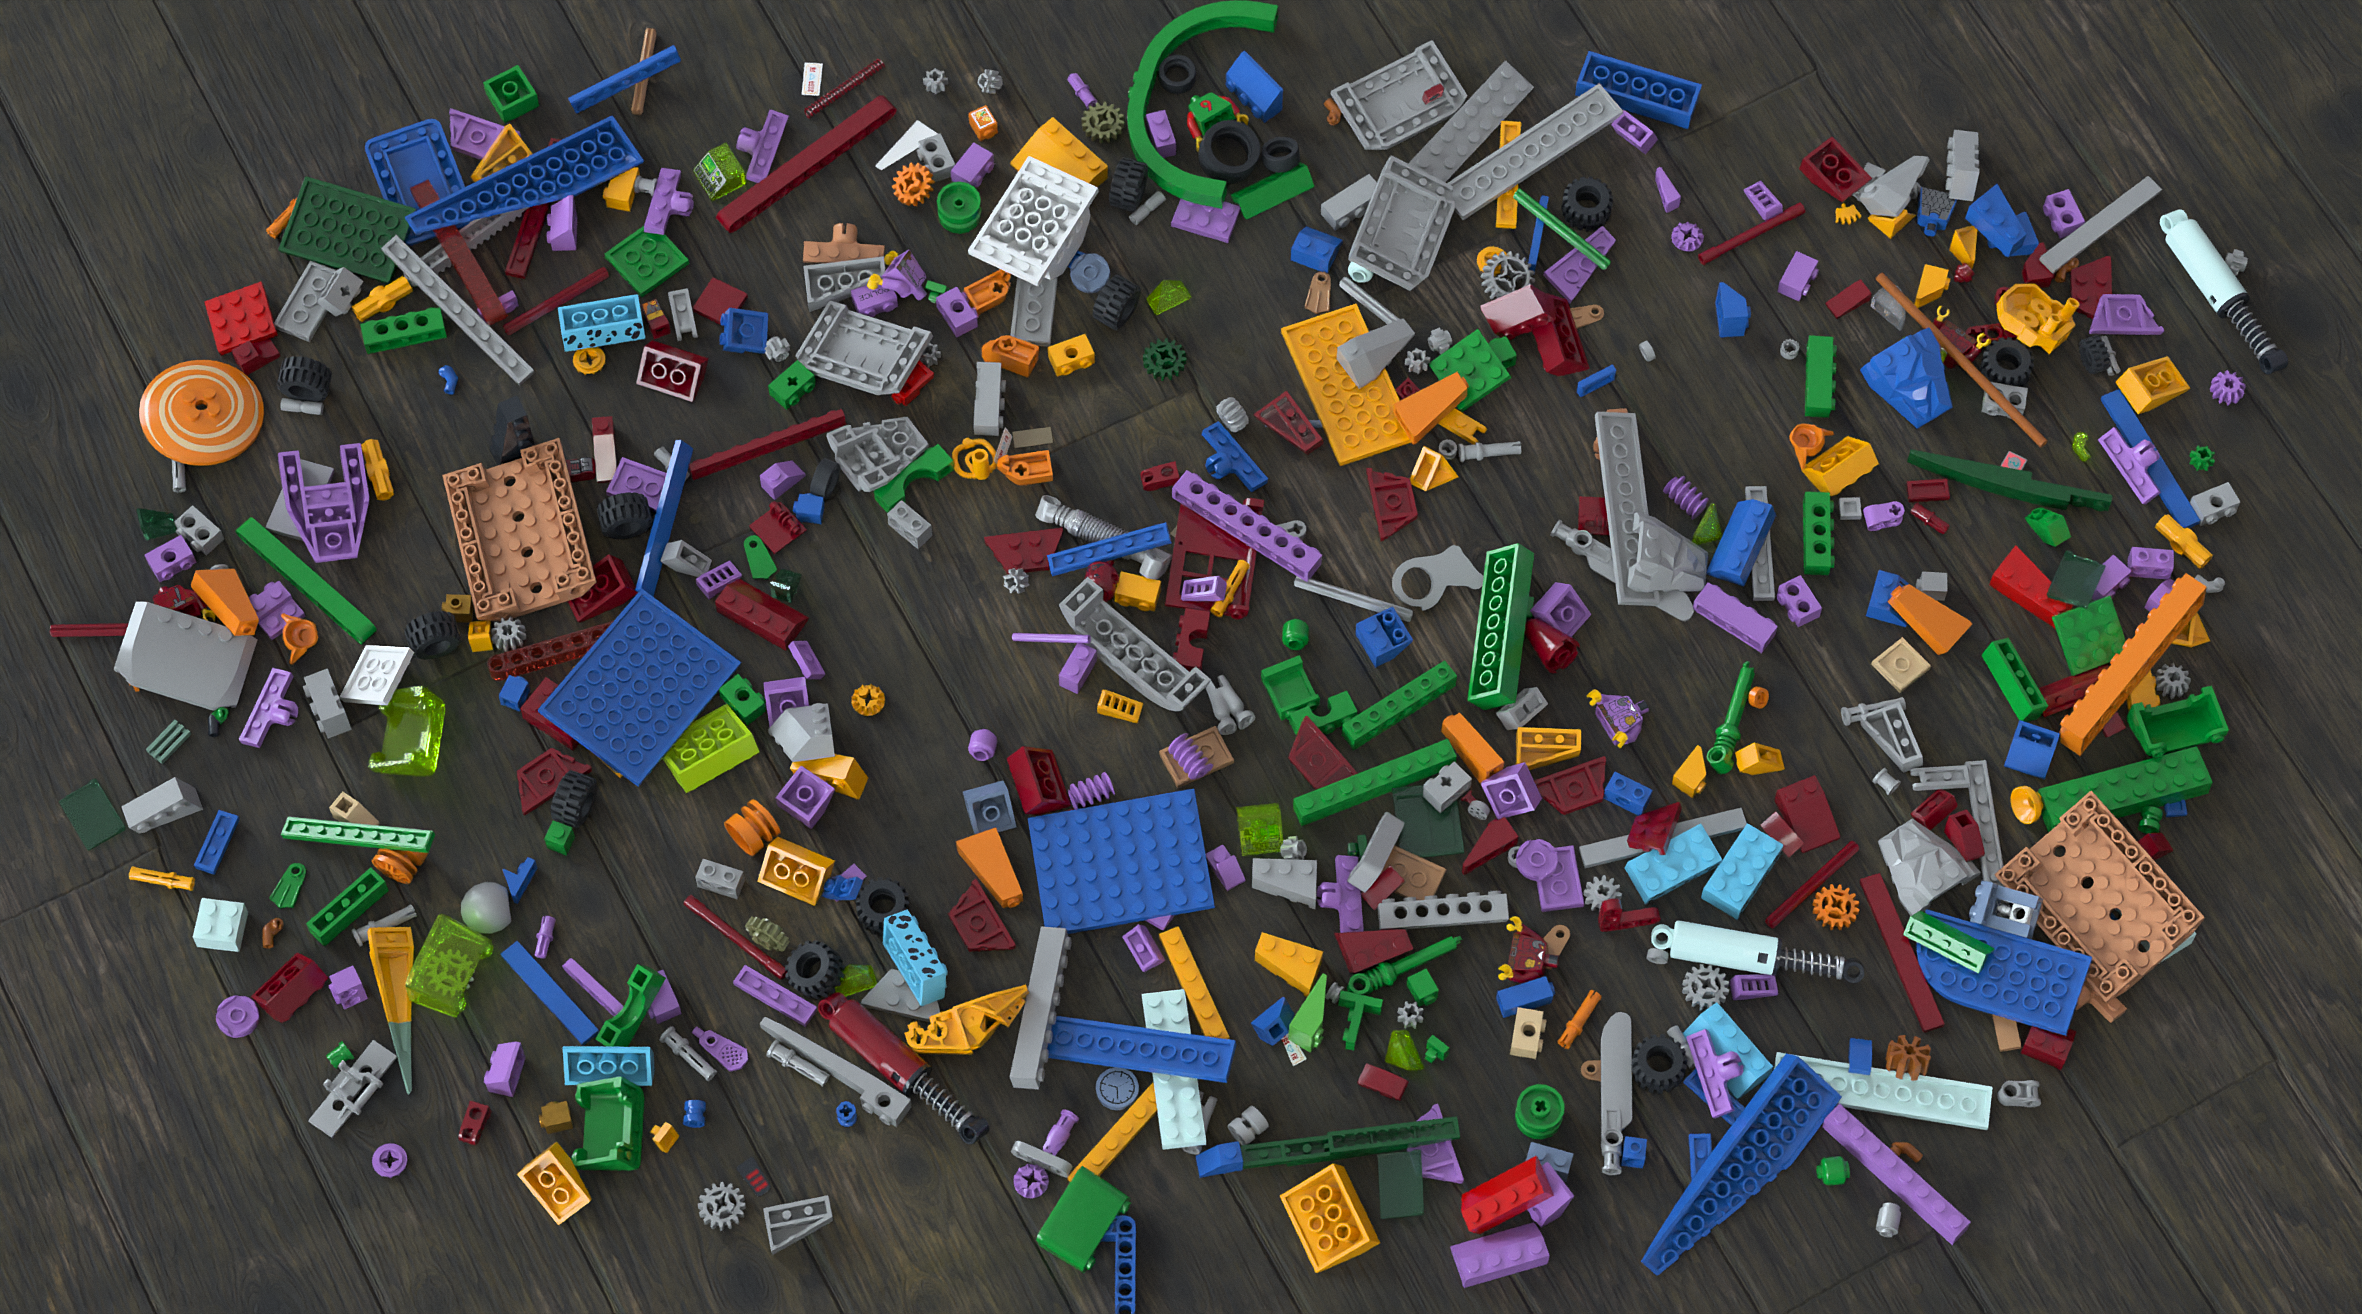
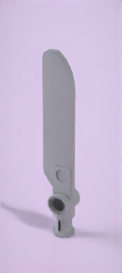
[1550,520,1694,621]
[1601,1012,1632,1175]

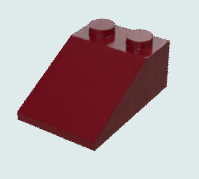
[1799,136,1872,202]
[568,554,638,623]
[1774,775,1840,854]

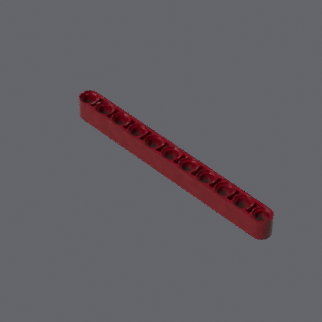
[716,95,897,233]

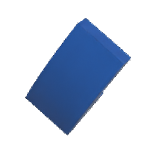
[822,875,863,900]
[1848,1038,1872,1075]

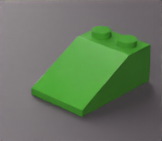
[1288,974,1327,1053]

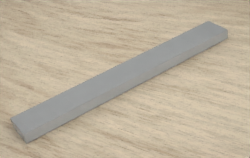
[2039,176,2162,273]
[1964,760,2010,919]
[1579,808,1747,868]

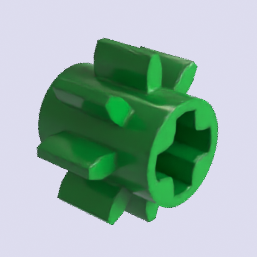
[2189,445,2215,471]

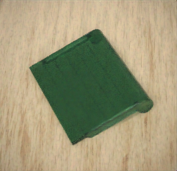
[2046,551,2106,609]
[58,778,126,851]
[1378,1149,1424,1219]

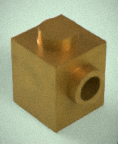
[442,594,474,623]
[539,1101,573,1134]

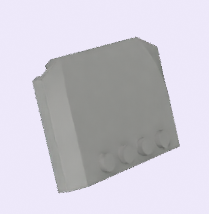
[1331,40,1467,150]
[1348,156,1455,291]
[796,300,933,395]
[114,602,257,710]

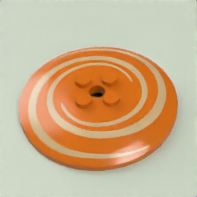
[139,360,264,466]

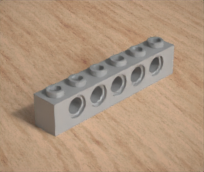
[1377,891,1509,930]

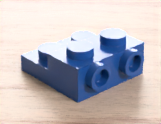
[720,308,768,354]

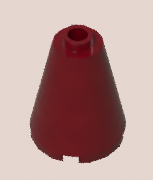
[1524,618,1580,673]

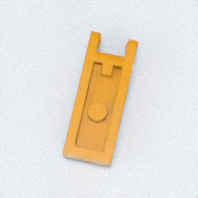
[1438,408,1487,445]

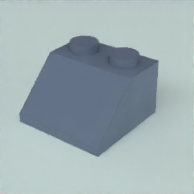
[963,781,1017,834]

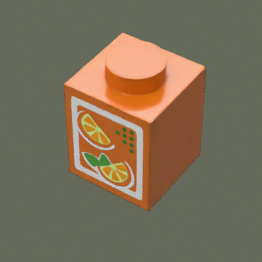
[969,105,998,141]

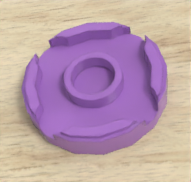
[1516,839,1558,881]
[216,995,260,1038]

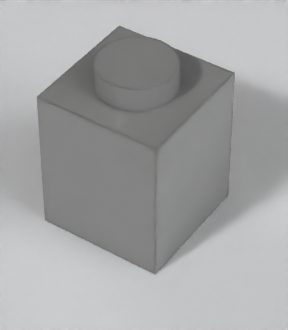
[1916,572,1947,601]

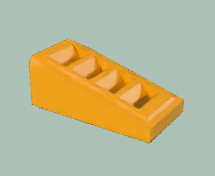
[1097,690,1143,723]

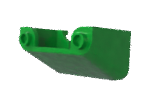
[2126,686,2229,758]
[571,1076,644,1171]
[1036,1166,1131,1273]

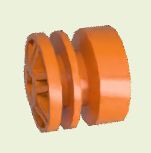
[724,799,780,856]
[372,848,429,884]

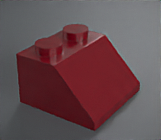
[2021,1026,2077,1070]

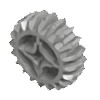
[1481,251,1535,299]

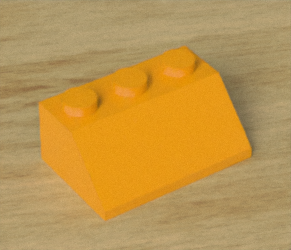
[1801,436,1879,496]
[757,837,835,906]

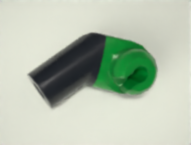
[208,707,229,737]

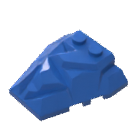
[1860,328,1953,429]

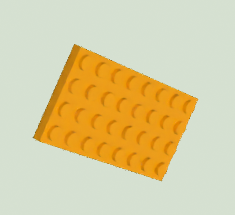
[1281,304,1411,466]

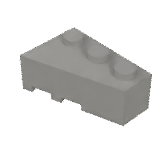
[974,362,1006,436]
[303,669,352,738]

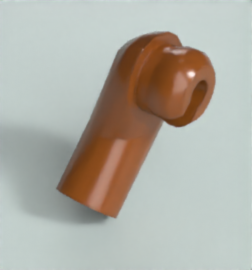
[1890,1142,1923,1163]

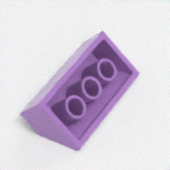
[1450,1222,1549,1288]

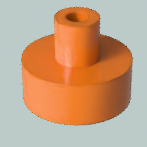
[1747,686,1769,709]

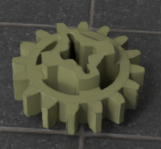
[1081,102,1124,143]
[745,917,790,952]

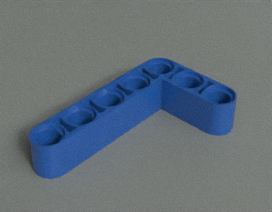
[1101,1216,1136,1314]

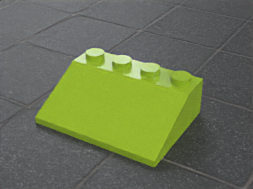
[663,704,759,793]

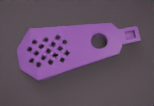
[692,1027,748,1072]

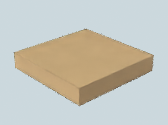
[1871,637,1931,693]

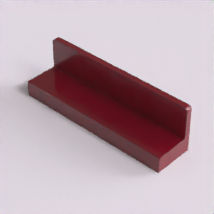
[2038,664,2109,717]

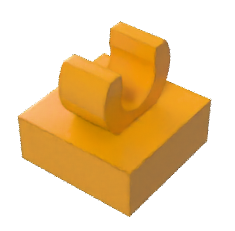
[650,1122,679,1153]

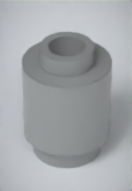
[1876,1203,1901,1237]

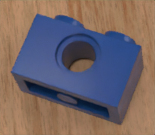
[1604,772,1653,816]

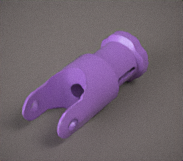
[1043,1109,1079,1156]

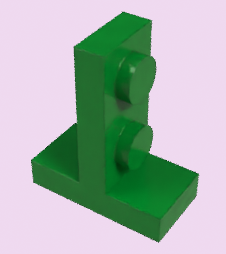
[1338,990,1383,1051]

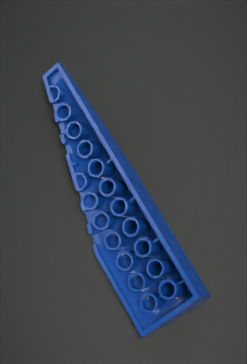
[405,115,644,234]
[1641,1054,1842,1276]

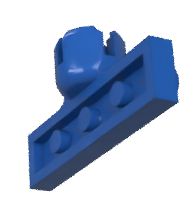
[1202,421,1268,492]

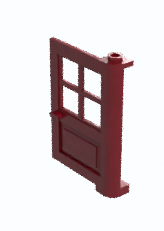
[1165,498,1264,619]

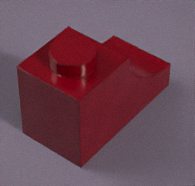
[231,338,281,375]

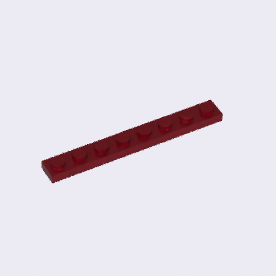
[689,409,846,480]

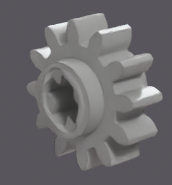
[1583,875,1622,912]

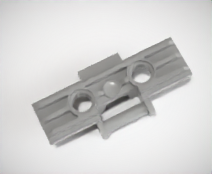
[308,1040,397,1138]

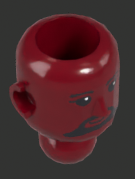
[1084,559,1119,602]

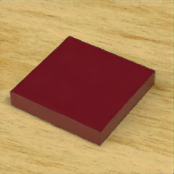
[692,277,748,325]

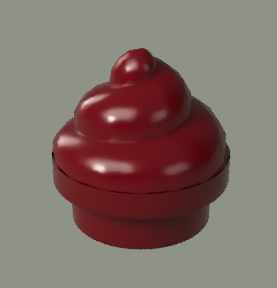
[1954,263,1975,283]

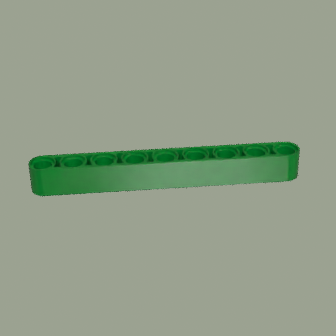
[235,517,377,645]

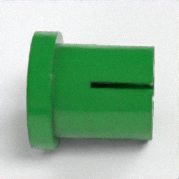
[326,1041,355,1069]

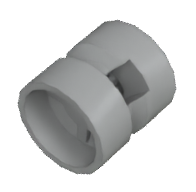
[1227,1106,1269,1145]

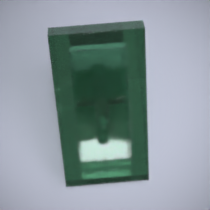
[136,508,177,540]
[770,568,802,603]

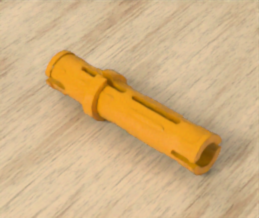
[1210,560,1250,617]
[129,866,195,891]

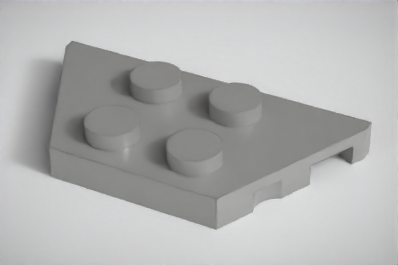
[861,969,940,1022]

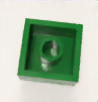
[483,65,539,124]

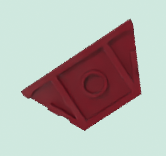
[2070,256,2112,319]
[1366,468,1418,541]
[984,528,1063,574]
[1288,716,1358,790]
[517,748,592,815]
[1534,756,1606,815]
[1627,802,1682,855]
[948,879,1016,952]

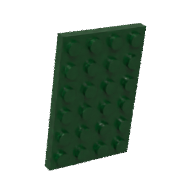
[278,176,417,284]

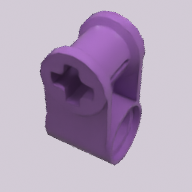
[1863,502,1904,531]

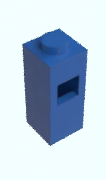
[1496,976,1555,1018]

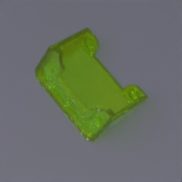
[368,686,445,777]
[405,914,493,1018]

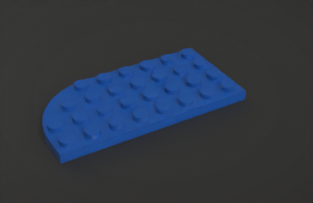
[1917,909,2092,1036]

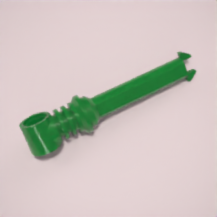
[1707,661,1755,774]
[1347,936,1462,996]

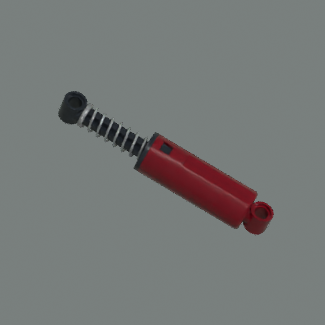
[818,992,989,1144]

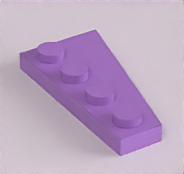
[1543,226,1616,304]

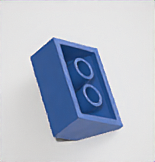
[1226,50,1283,123]

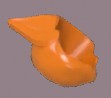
[1789,423,1834,469]
[281,613,318,664]

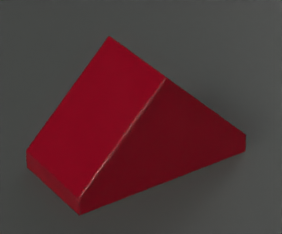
[2138,833,2173,861]

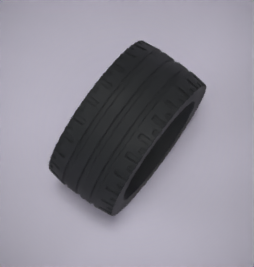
[1198,120,1260,184]

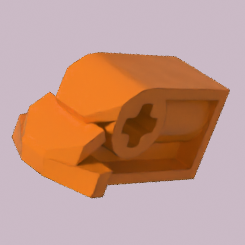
[963,268,1012,315]
[982,335,1039,377]
[997,450,1053,485]

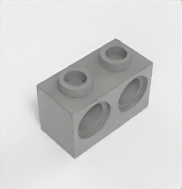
[917,133,955,182]
[1981,382,2028,419]
[887,500,932,549]
[175,505,224,555]
[1496,687,1548,730]
[695,859,745,899]

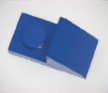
[503,857,538,904]

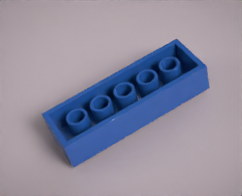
[1575,51,1702,129]

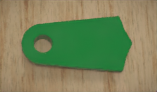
[744,535,777,580]
[269,863,306,908]

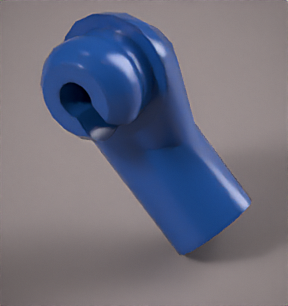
[439,365,458,395]

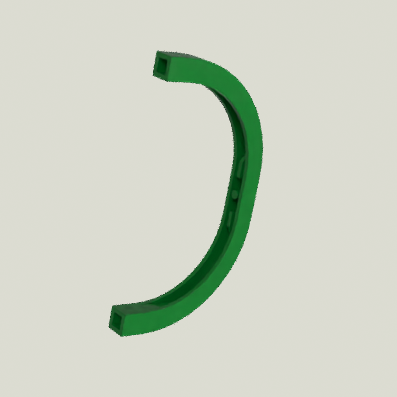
[1127,0,1279,209]

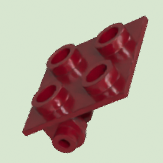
[1578,496,1610,536]
[749,501,807,554]

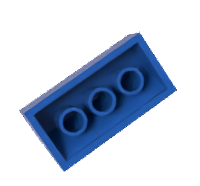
[1706,499,1776,586]

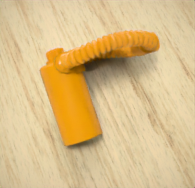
[952,438,997,480]

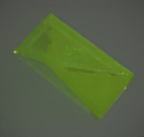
[1146,280,1191,316]
[1692,502,1722,545]
[835,964,877,996]
[1385,1030,1424,1070]

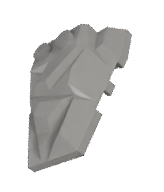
[827,417,929,492]
[1627,512,1708,593]
[1878,819,1981,916]

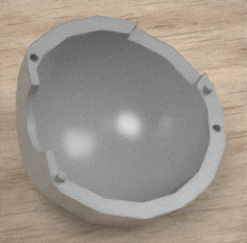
[461,882,511,934]

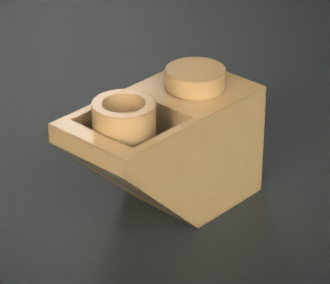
[329,791,380,825]

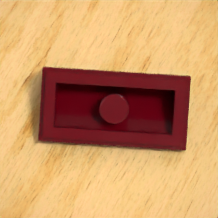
[1910,789,1957,831]

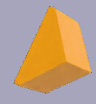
[468,620,493,652]

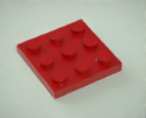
[204,282,278,355]

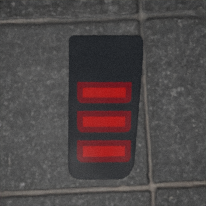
[736,1157,770,1197]

